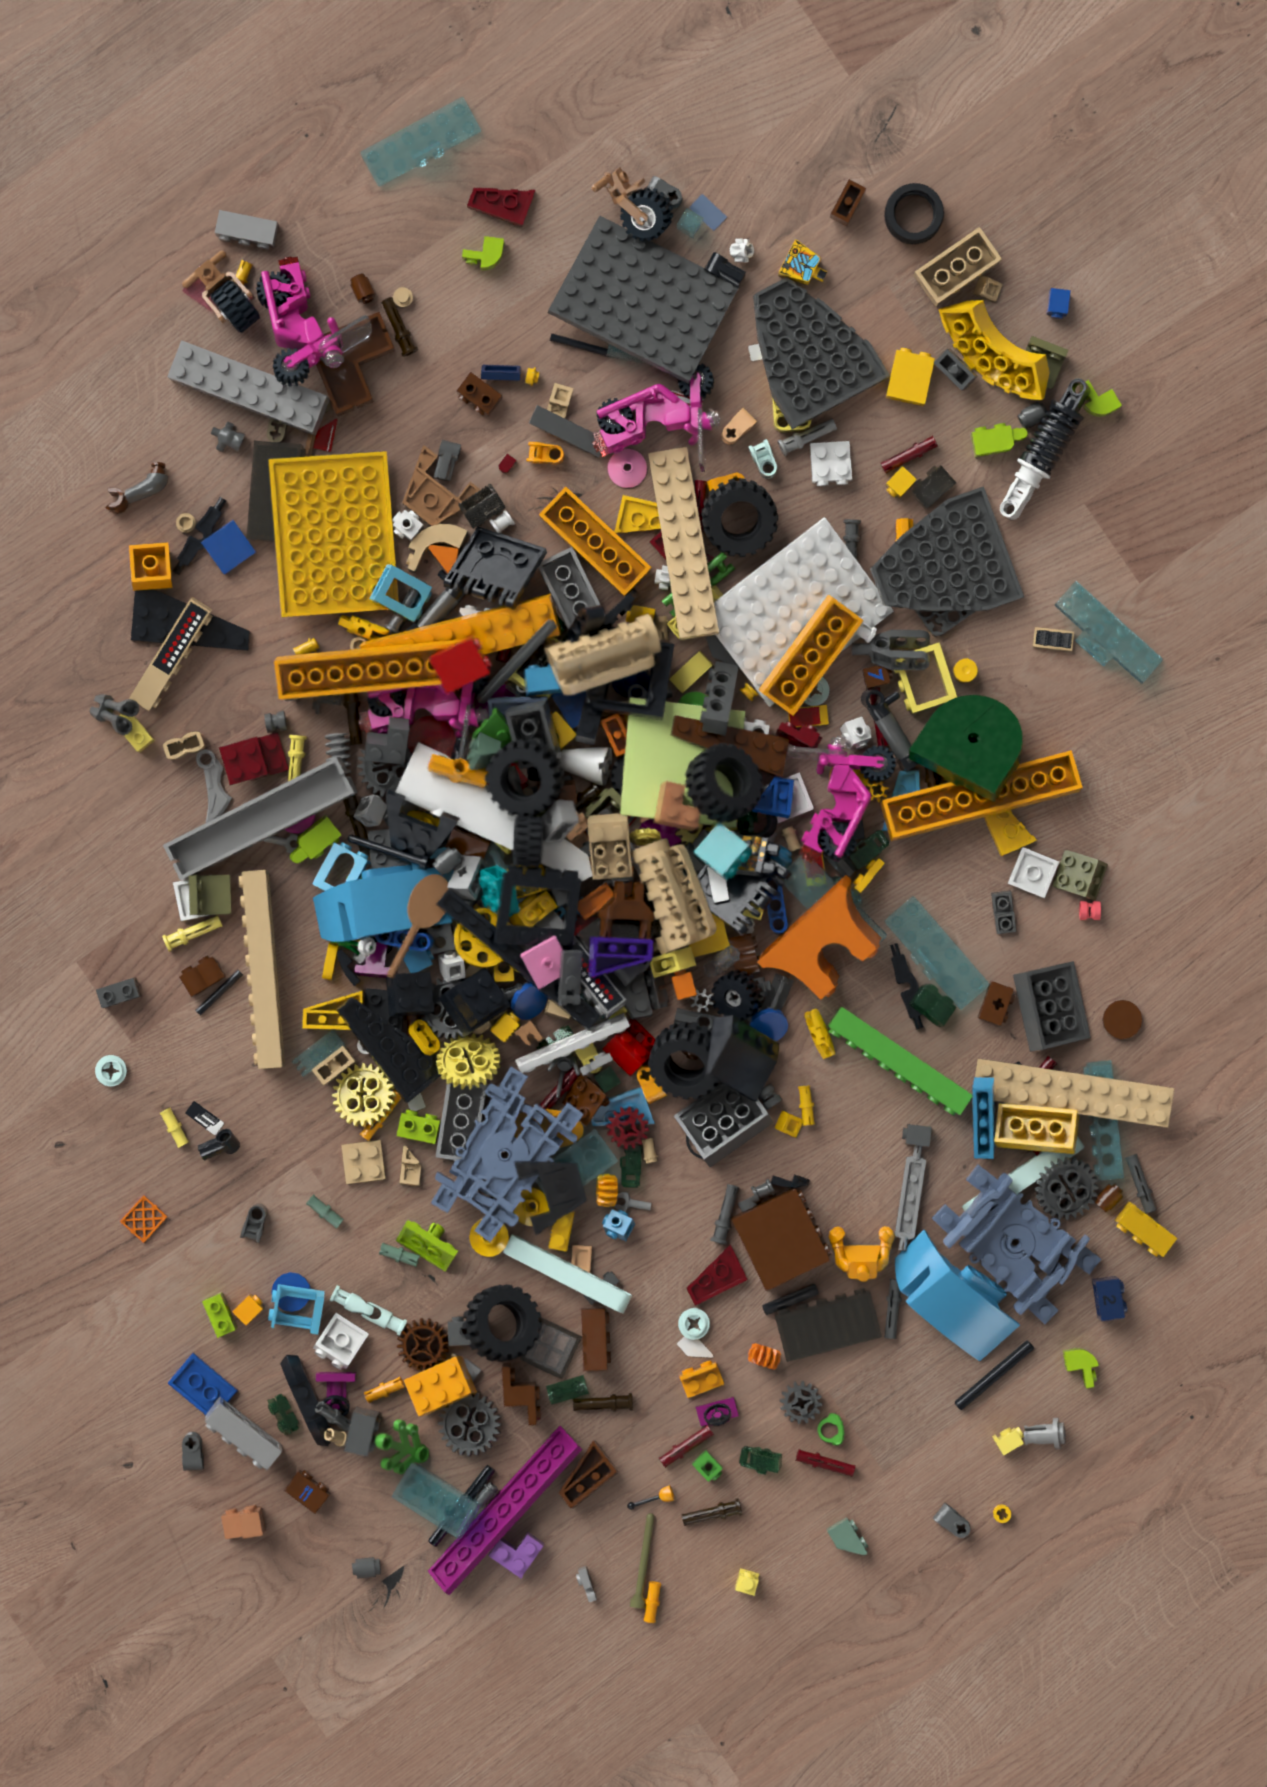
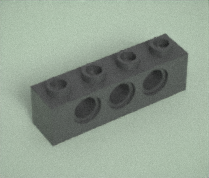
[700,661,739,735]

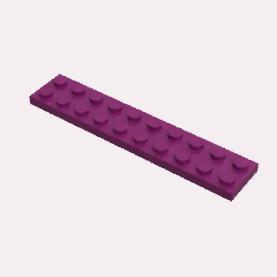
[428,1426,582,1595]

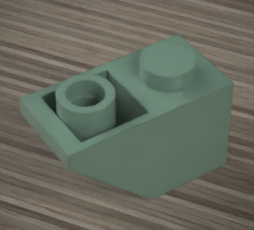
[467,733,501,770]
[827,1517,868,1555]

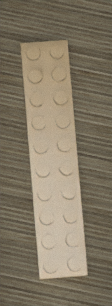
[648,447,719,640]
[972,1059,1174,1127]

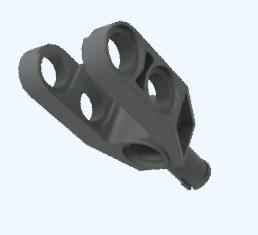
[852,630,930,670]

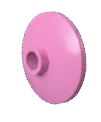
[608,449,647,488]

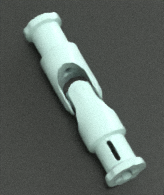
[329,1285,407,1336]

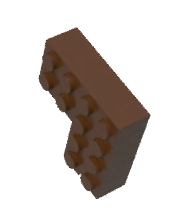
[316,312,395,417]

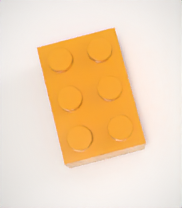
[404,1356,477,1417]

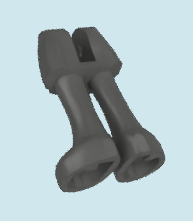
[89,694,140,735]

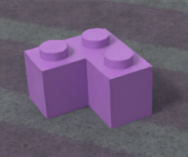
[489,1532,544,1578]

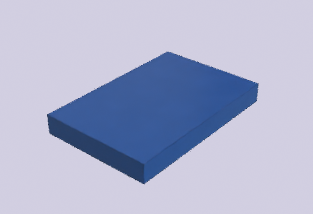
[168,1353,238,1415]

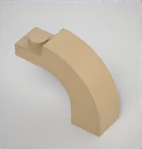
[406,524,468,573]

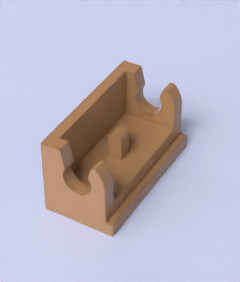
[515,1020,544,1045]

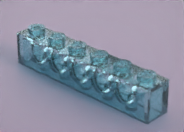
[1083,1060,1124,1180]

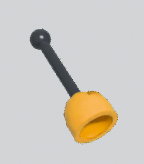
[627,1485,675,1510]

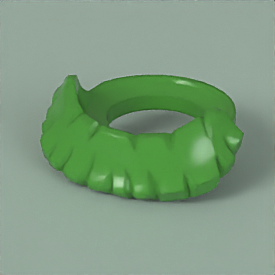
[817,1413,845,1446]

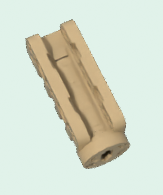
[544,614,661,695]
[631,838,716,955]

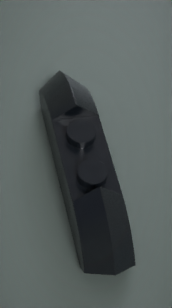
[280,1355,331,1446]

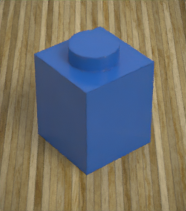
[1047,288,1071,319]

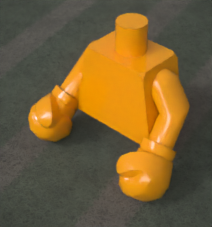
[828,1226,895,1282]

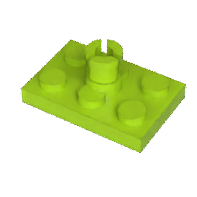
[395,1220,458,1272]

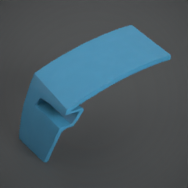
[313,865,453,942]
[895,1230,1020,1361]

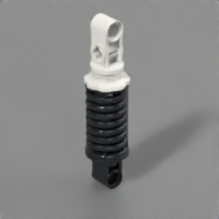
[1000,378,1090,520]

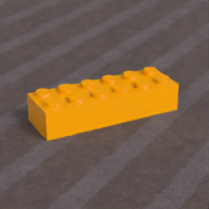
[539,486,652,598]
[758,595,864,716]

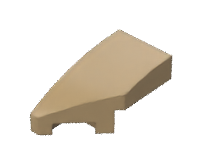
[400,1146,421,1186]

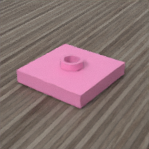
[520,935,563,989]

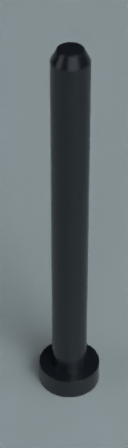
[348,835,430,870]

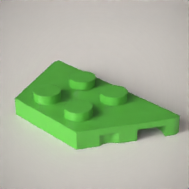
[472,708,518,763]

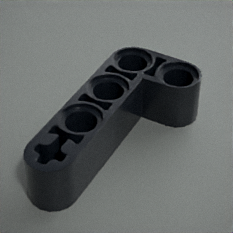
[562,605,605,643]

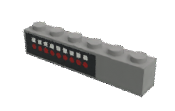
[534,910,626,1019]

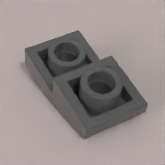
[991,890,1016,934]

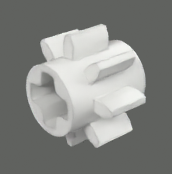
[730,238,754,262]
[654,565,671,590]
[690,989,714,1012]

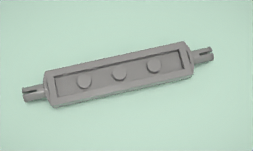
[895,1145,926,1251]

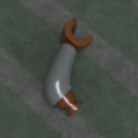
[105,462,168,514]

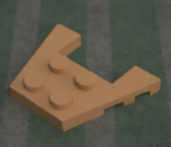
[402,445,484,526]

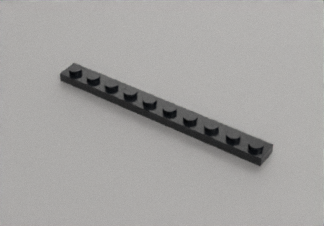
[436,889,600,1030]

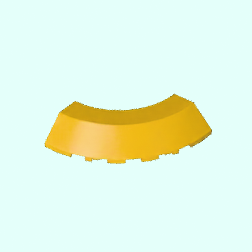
[939,300,1050,400]

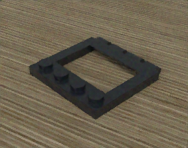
[585,642,674,720]
[494,865,581,949]

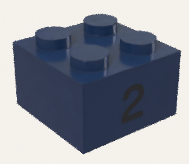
[1092,1276,1128,1321]

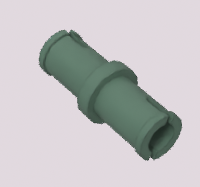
[306,1194,344,1228]
[379,1243,420,1267]

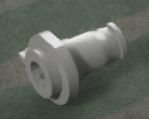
[1024,1418,1066,1449]

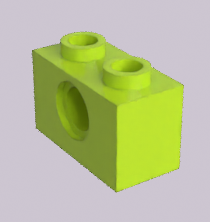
[202,1292,237,1338]

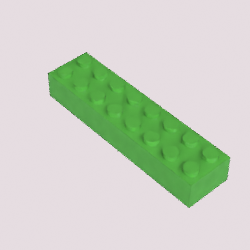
[827,1007,973,1116]

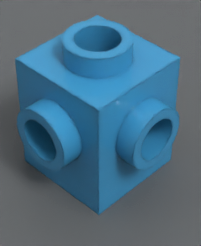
[602,1210,635,1241]

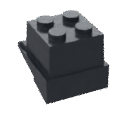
[438,968,511,1037]

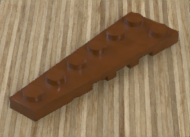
[670,715,789,777]

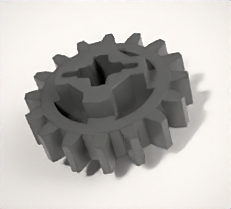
[779,1381,822,1424]

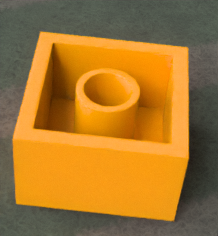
[129,542,173,591]

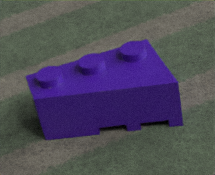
[588,937,653,977]

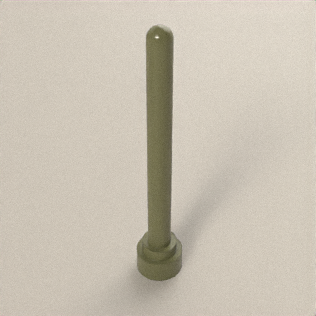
[630,1513,654,1609]

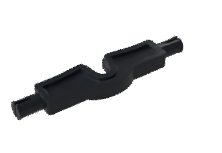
[173,497,227,575]
[889,943,924,1030]

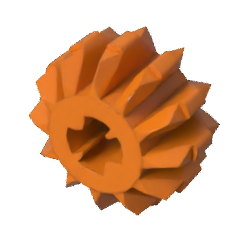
[748,1343,781,1370]

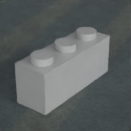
[215,210,279,249]

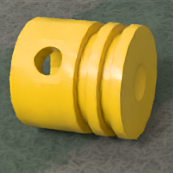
[953,658,978,683]

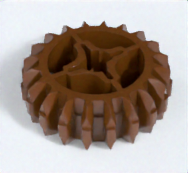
[397,1318,449,1371]

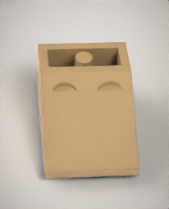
[588,813,633,880]

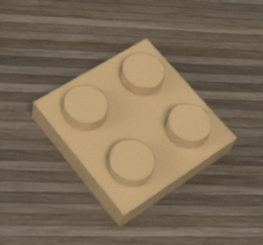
[341,1140,386,1184]

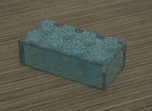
[535,1128,618,1194]
[391,1463,482,1538]

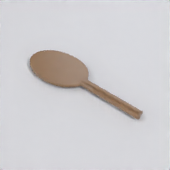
[387,874,448,978]

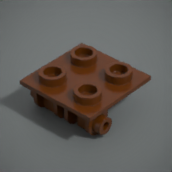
[562,1073,610,1127]

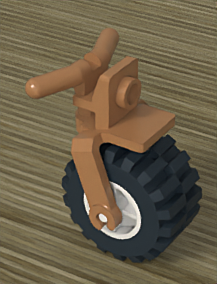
[592,167,673,241]
[182,251,260,333]

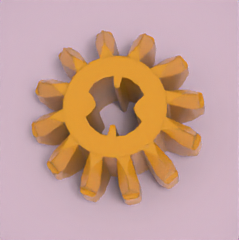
[595,1174,618,1207]

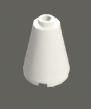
[559,747,613,786]

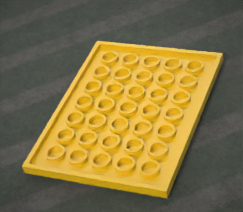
[268,451,399,617]

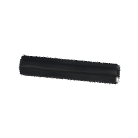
[762,1284,819,1315]

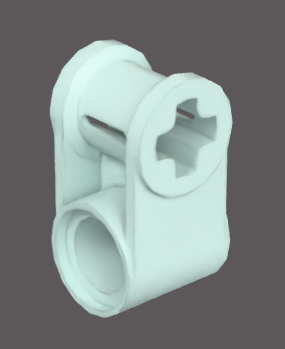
[748,439,777,479]

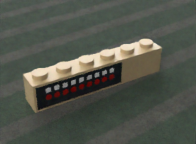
[129,597,213,711]

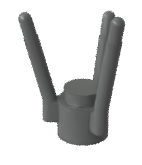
[548,1053,580,1098]

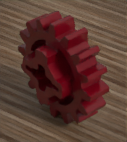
[606,1106,649,1149]

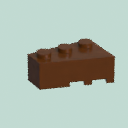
[581,1307,611,1371]
[559,1440,619,1509]

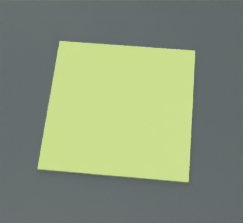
[620,697,745,828]

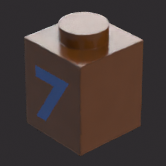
[862,665,893,689]

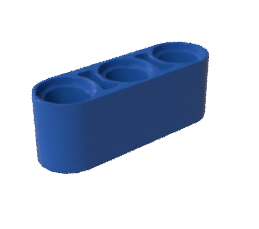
[764,878,788,933]
[375,929,434,951]

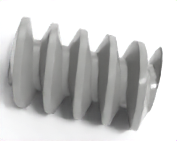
[325,733,351,773]

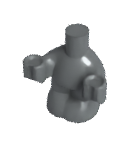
[211,421,245,452]

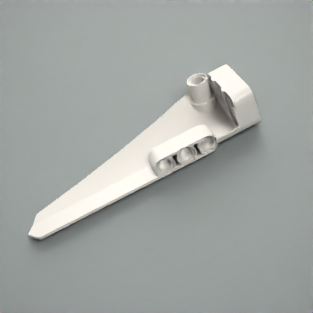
[396,742,593,881]

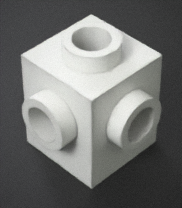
[392,510,423,541]
[840,717,872,750]

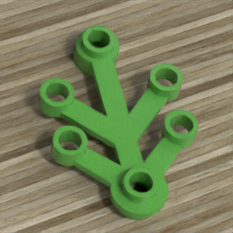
[375,1419,429,1475]

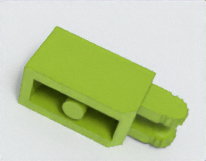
[971,423,1028,457]
[290,815,341,864]

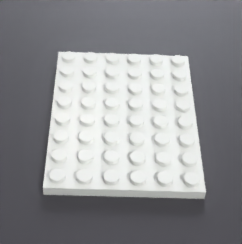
[714,518,894,707]

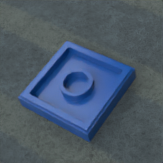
[201,520,256,574]

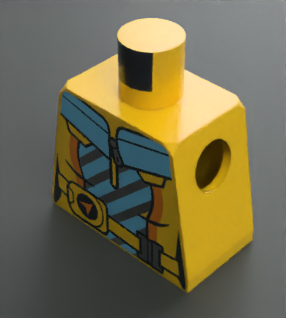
[778,239,827,285]

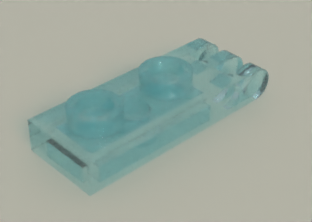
[291,1029,345,1077]

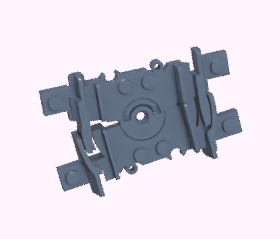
[431,1066,583,1242]
[932,1164,1101,1324]

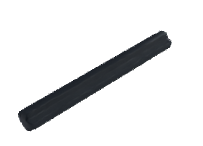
[954,1340,1034,1410]
[428,1465,495,1547]

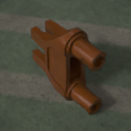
[598,881,655,939]

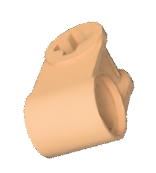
[721,408,757,445]

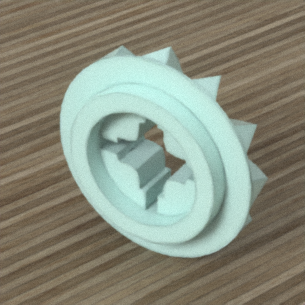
[804,677,829,706]
[95,1055,127,1086]
[678,1308,710,1340]

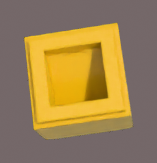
[775,1111,803,1138]

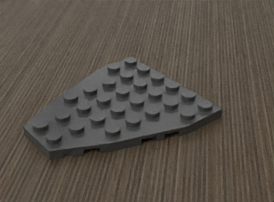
[753,277,890,430]
[870,486,1024,612]

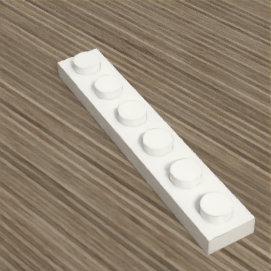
[515,1013,630,1073]

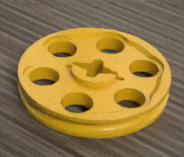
[454,908,510,968]

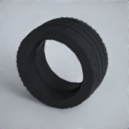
[884,183,944,244]

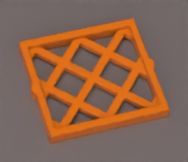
[120,1195,168,1243]

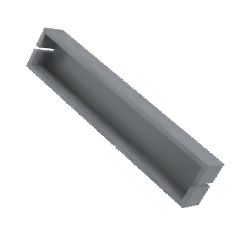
[163,757,358,880]

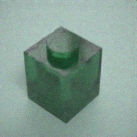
[594,1065,621,1093]

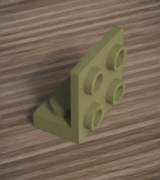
[1025,336,1068,389]
[584,787,622,819]
[1053,850,1108,901]
[189,875,231,915]

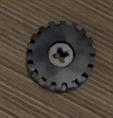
[711,970,763,1021]

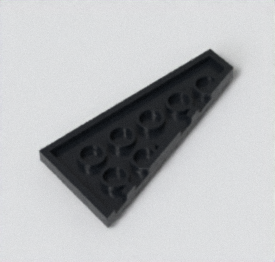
[131,589,250,651]
[336,997,441,1103]

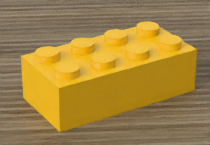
[994,1103,1080,1154]

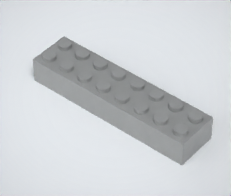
[167,340,330,436]

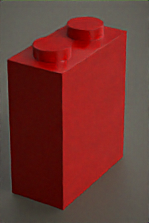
[429,635,492,694]

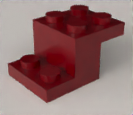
[219,732,289,786]

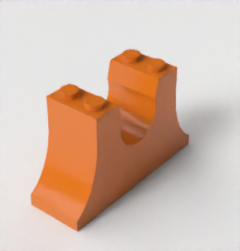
[757,875,881,1000]

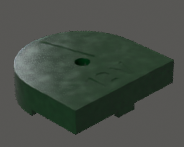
[909,695,1023,802]

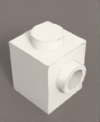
[438,951,466,982]

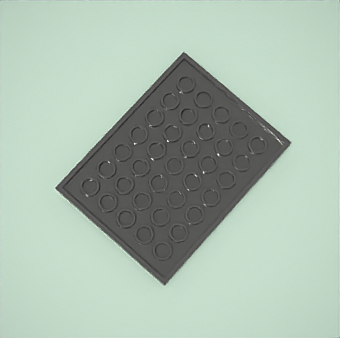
[548,215,739,384]

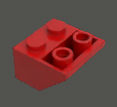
[602,1018,655,1076]

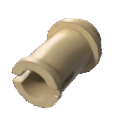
[653,616,669,640]
[781,826,801,852]
[641,1138,658,1164]
[324,1428,348,1447]

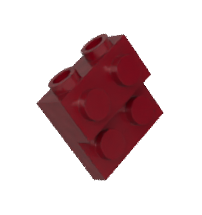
[774,722,823,754]

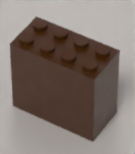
[731,1187,832,1291]

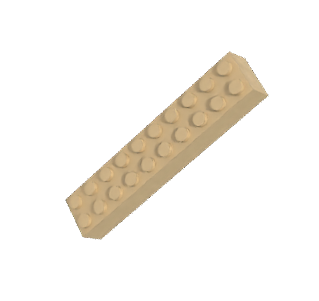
[239,870,285,1069]

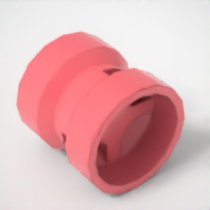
[1079,901,1101,920]

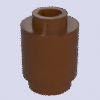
[350,273,376,304]
[1095,1183,1123,1212]

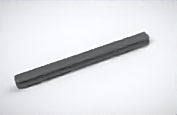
[475,619,557,704]

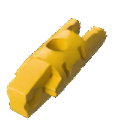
[338,615,390,640]
[804,1009,835,1059]

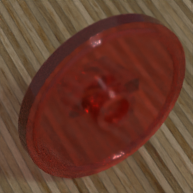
[407,716,455,757]

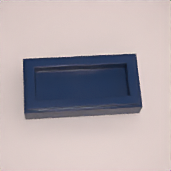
[481,365,521,381]

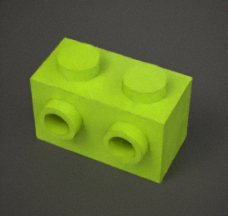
[397,1110,441,1144]

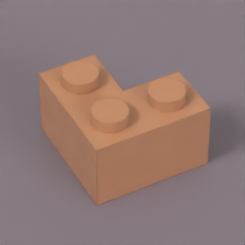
[654,781,700,831]
[221,1505,266,1540]

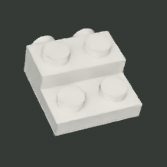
[810,441,852,486]
[313,1313,369,1370]

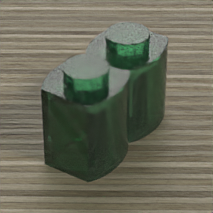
[909,984,957,1027]

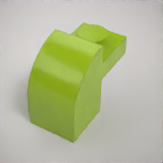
[462,236,505,270]
[1079,380,1122,417]
[1062,1348,1099,1388]

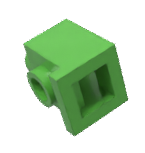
[692,1449,723,1482]

